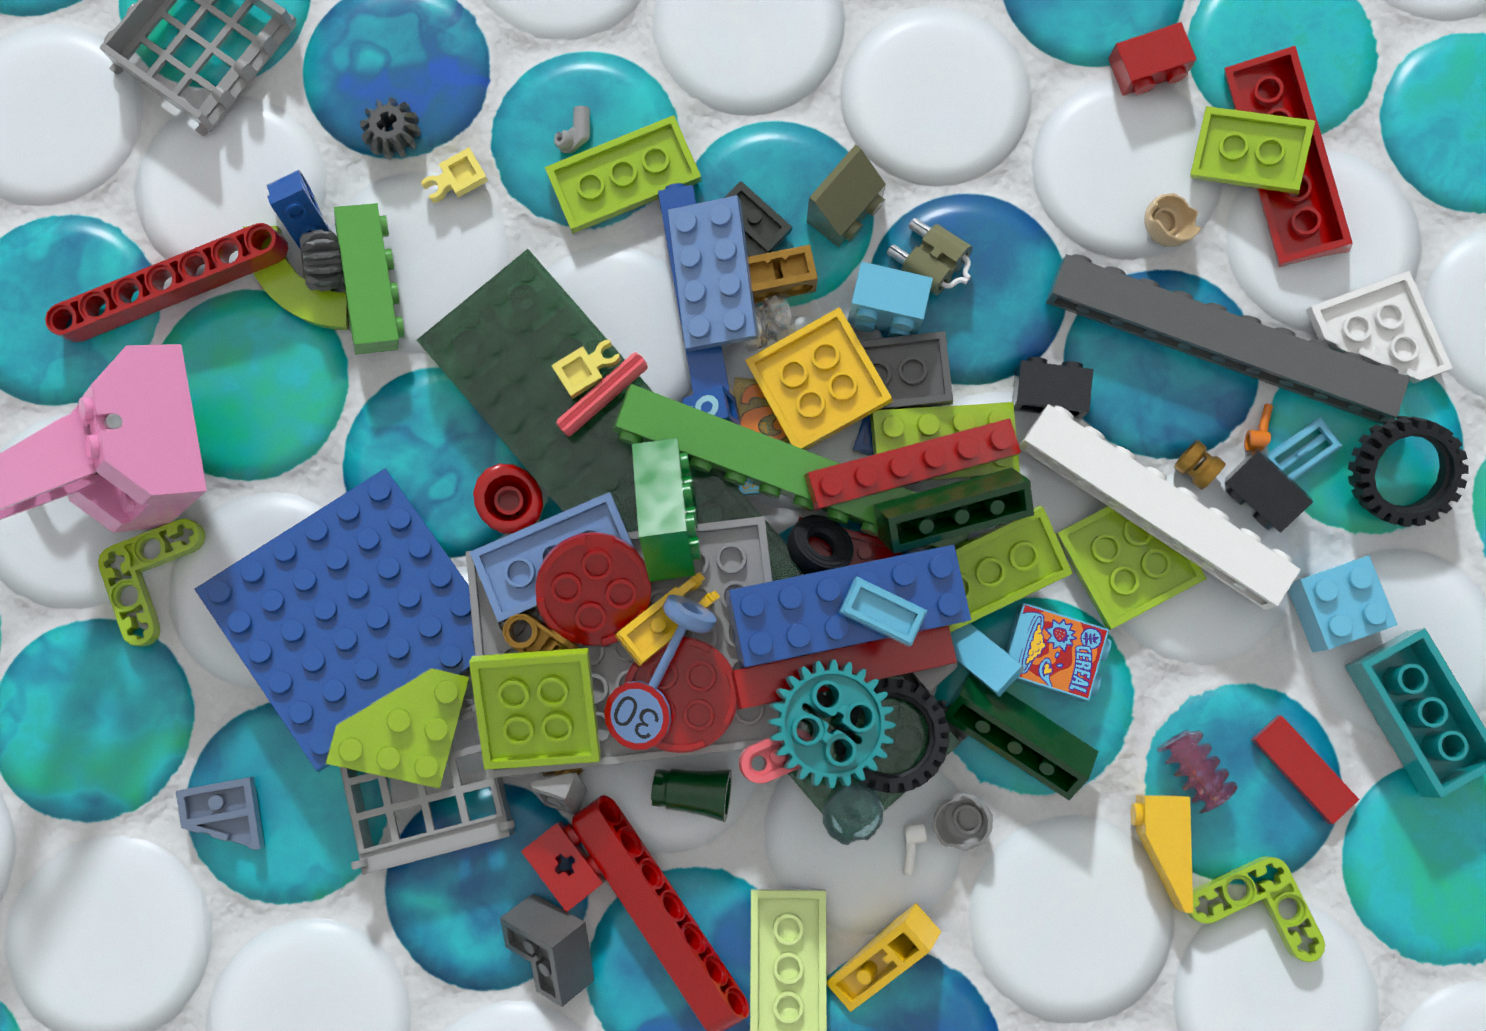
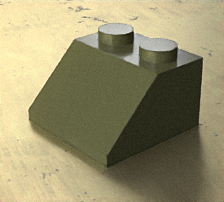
[806,144,886,248]

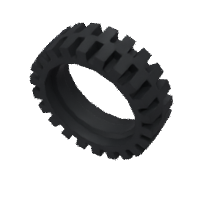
[1348,416,1469,527]
[835,679,950,793]

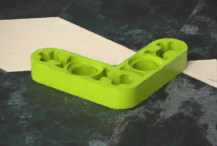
[98,519,206,647]
[1187,856,1325,962]

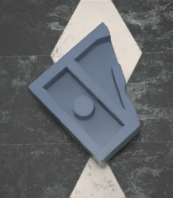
[176,776,265,850]

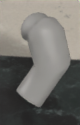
[554,106,591,153]

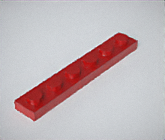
[804,418,1021,511]

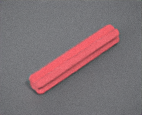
[556,352,648,437]

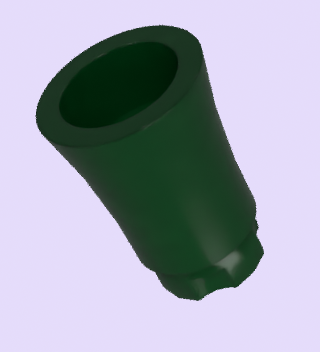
[651,768,732,822]

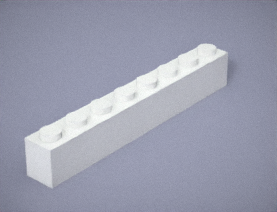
[1019,404,1301,610]

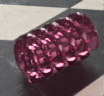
[1156,730,1238,814]

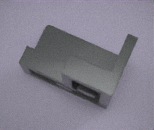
[500,894,594,1007]

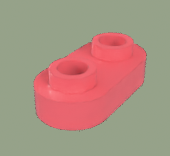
[739,729,811,783]

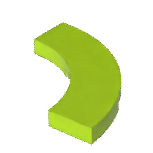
[243,226,349,330]

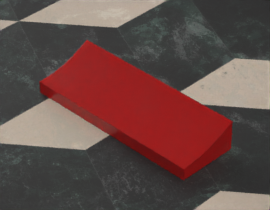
[1224,45,1353,267]

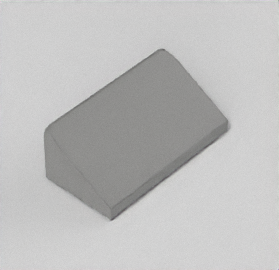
[530,772,587,815]

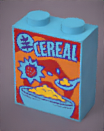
[1004,603,1111,702]

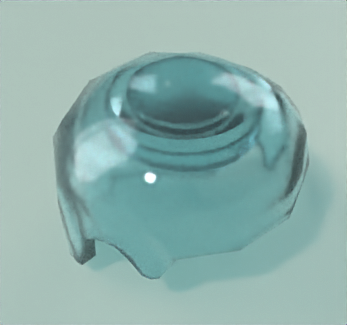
[823,783,884,845]

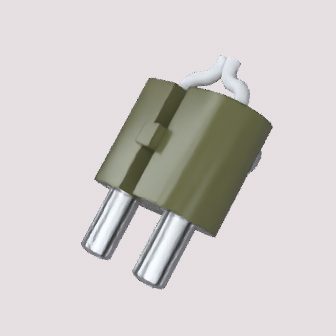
[887,218,973,296]

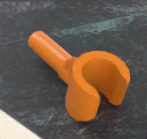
[1244,404,1274,451]

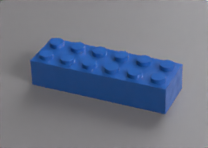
[725,545,971,669]

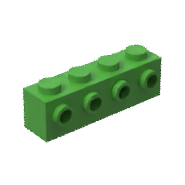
[334,203,405,355]

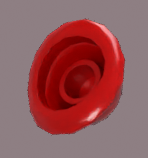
[473,464,543,534]

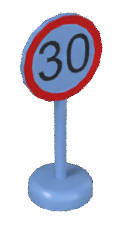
[604,594,717,750]

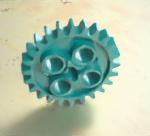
[767,659,895,788]

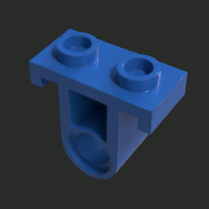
[266,170,331,250]

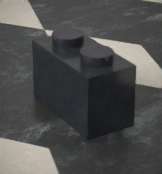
[1012,357,1094,419]
[1225,447,1313,533]

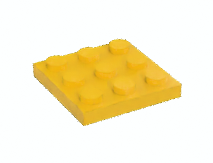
[745,307,893,450]

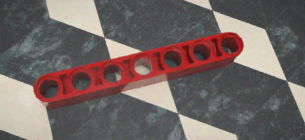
[45,223,289,343]
[572,795,749,1031]

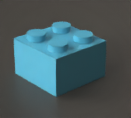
[847,262,933,337]
[1288,555,1398,652]

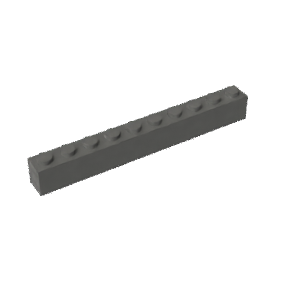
[1046,254,1410,425]

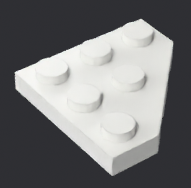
[1306,271,1453,384]

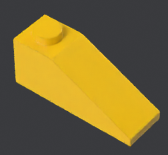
[1130,795,1193,913]
[826,903,941,1012]

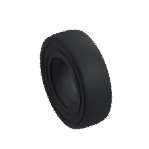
[787,515,854,574]

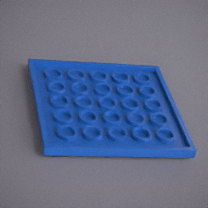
[194,468,475,773]

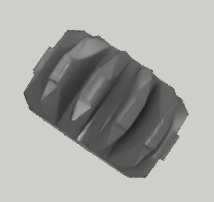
[360,97,421,160]
[300,230,343,291]

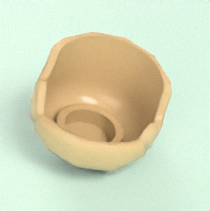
[1144,193,1201,247]

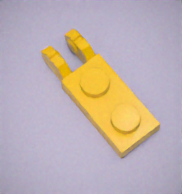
[615,572,720,666]

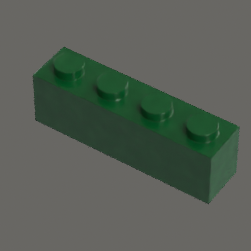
[873,468,1034,554]
[945,673,1099,801]

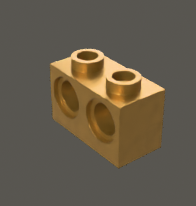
[748,245,818,304]

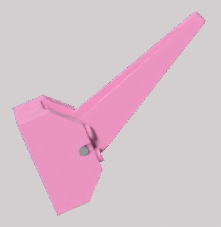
[0,344,207,533]

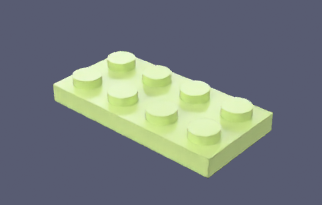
[750,889,827,1031]

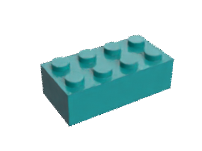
[1344,628,1486,798]

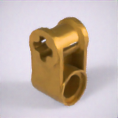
[503,614,579,653]

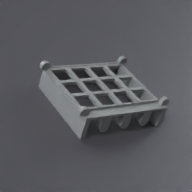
[99,0,296,136]
[340,699,515,875]

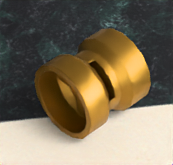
[1173,440,1226,490]

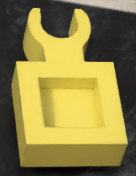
[421,147,488,203]
[551,340,621,399]

